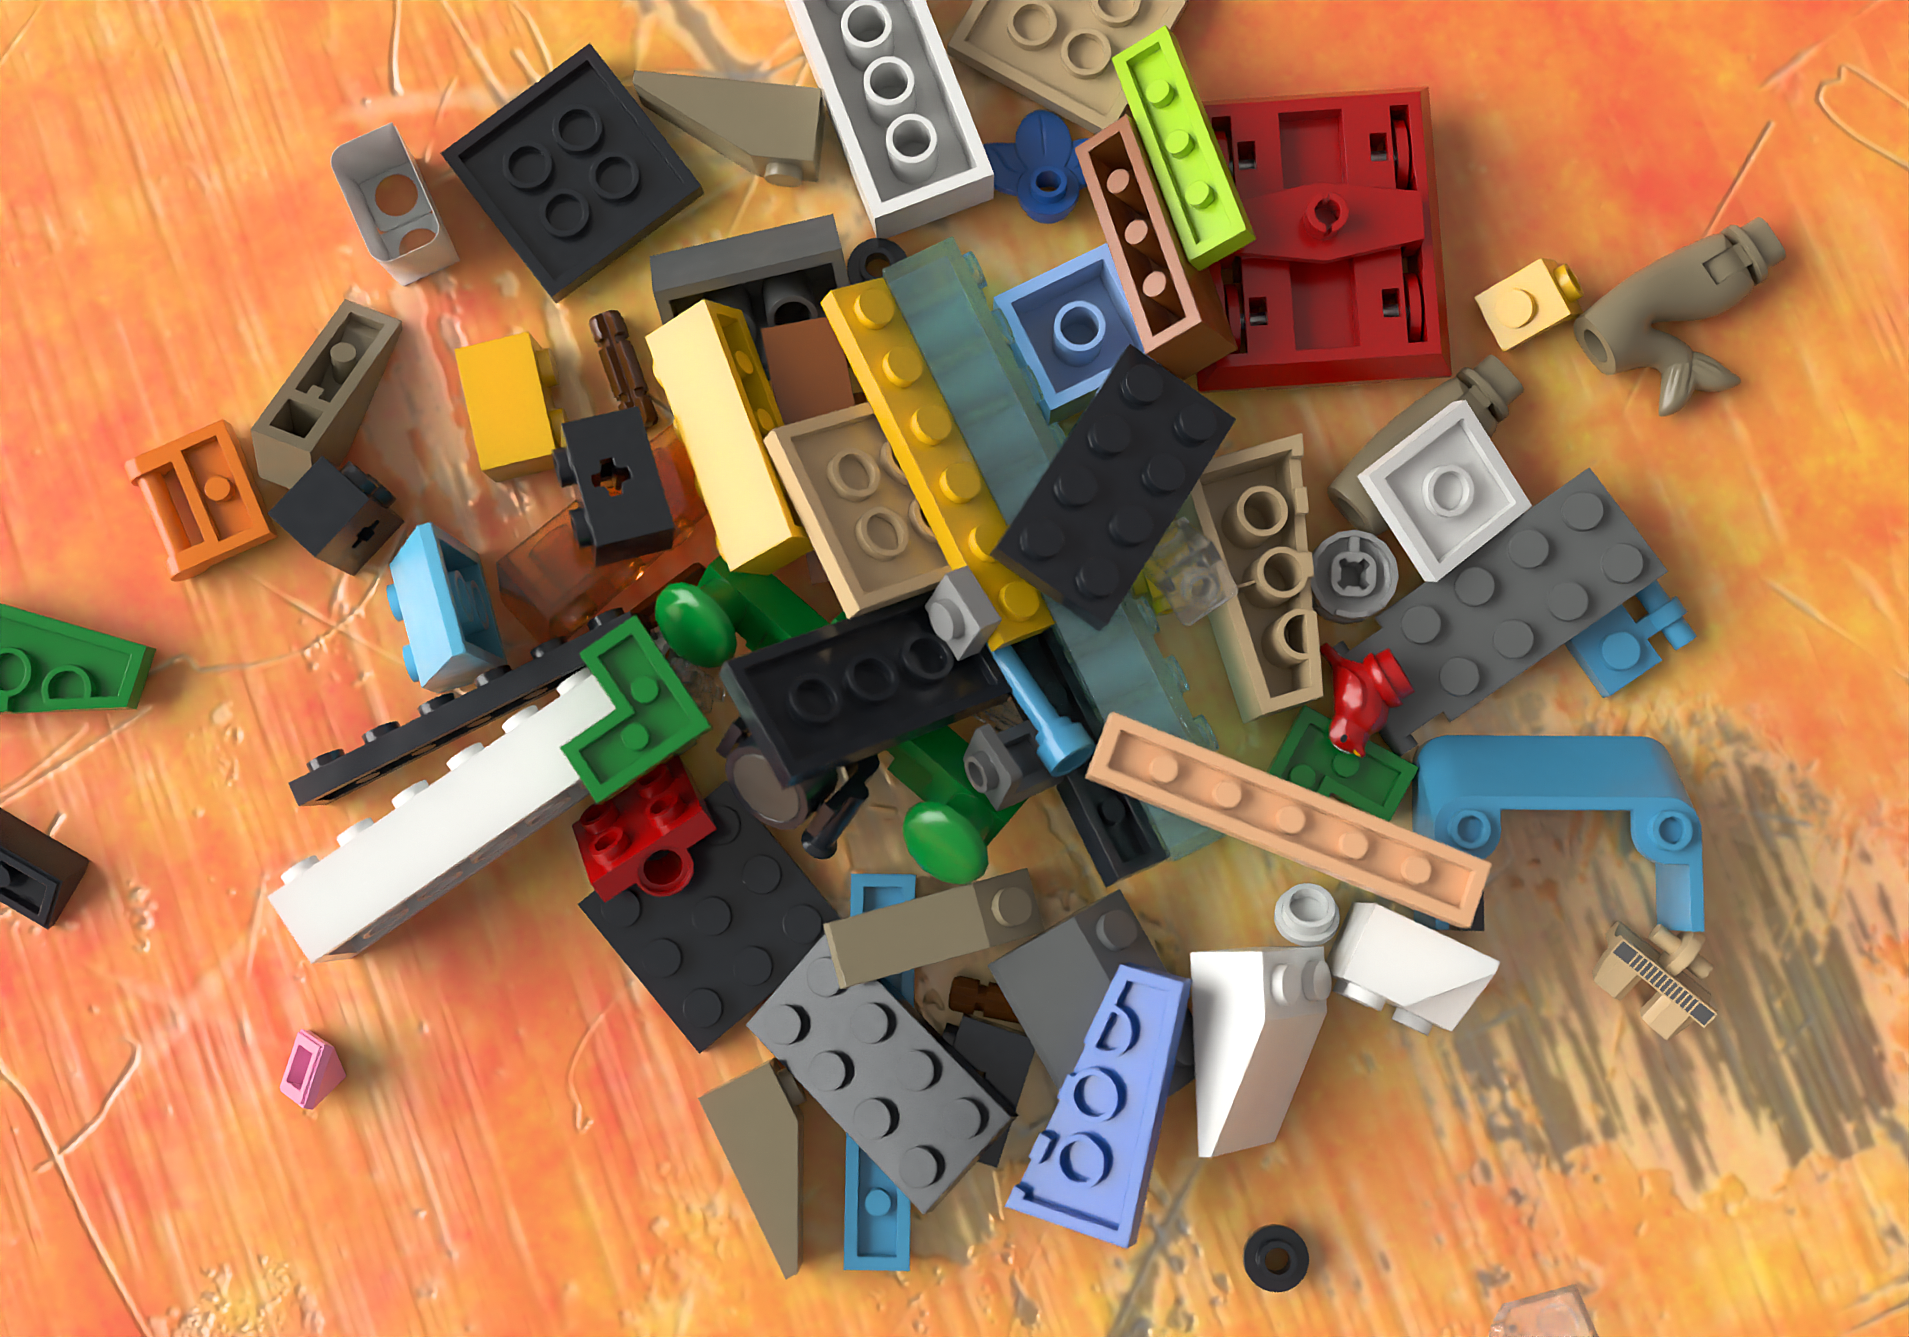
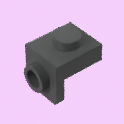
[963,719,1066,812]

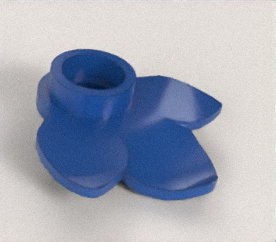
[983,109,1089,224]

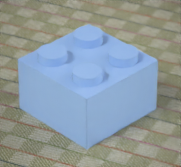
[993,243,1162,427]

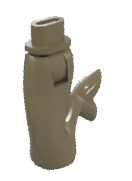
[1574,217,1786,417]
[1327,355,1524,536]

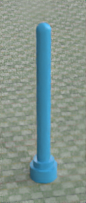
[986,642,1096,777]

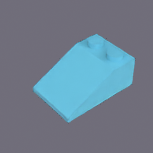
[386,522,508,693]

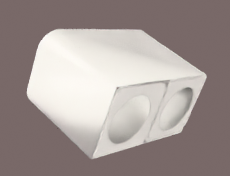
[331,122,460,287]

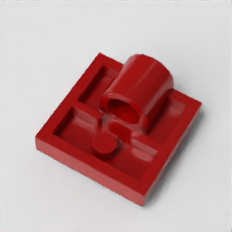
[572,755,717,903]

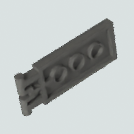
[1328,467,1668,757]

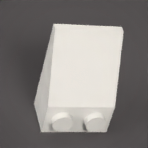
[1190,946,1332,1157]

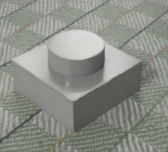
[925,565,1002,661]

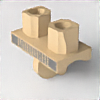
[1592,920,1718,1040]

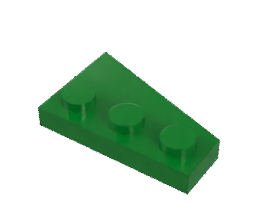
[0,603,156,714]

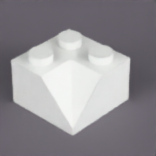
[1326,902,1500,1036]

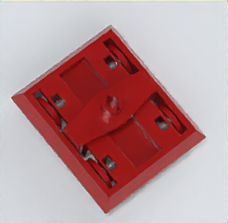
[1196,86,1452,393]

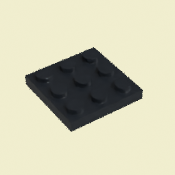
[440,43,705,304]
[578,781,843,1054]

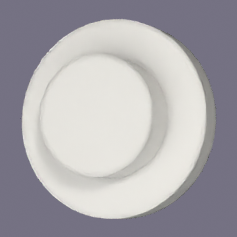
[1274,883,1340,946]

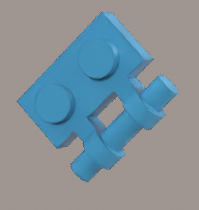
[1564,580,1697,698]

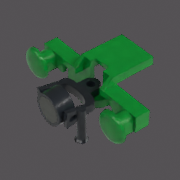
[655,555,1028,884]

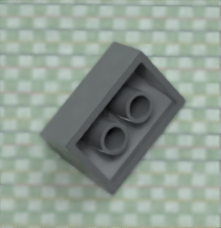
[650,214,850,381]
[987,889,1196,1097]

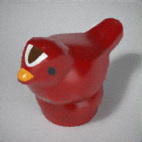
[1320,642,1415,758]

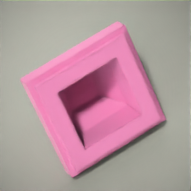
[280,1029,346,1110]

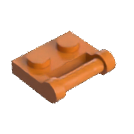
[124,419,278,582]

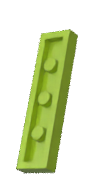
[1111,25,1256,271]

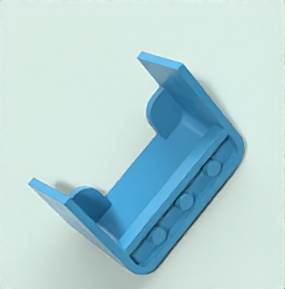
[1412,735,1705,932]

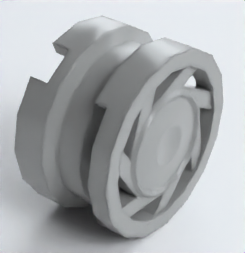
[1311,530,1399,625]

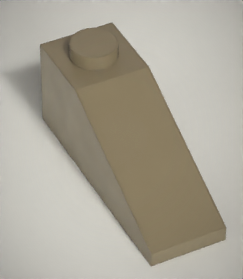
[633,70,826,187]
[251,299,402,489]
[823,868,1045,989]
[698,1057,807,1279]

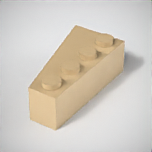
[1176,433,1324,724]

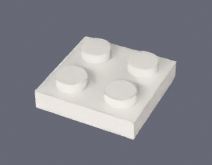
[1357,400,1532,582]

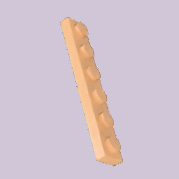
[1085,712,1492,928]

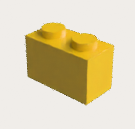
[454,331,569,483]

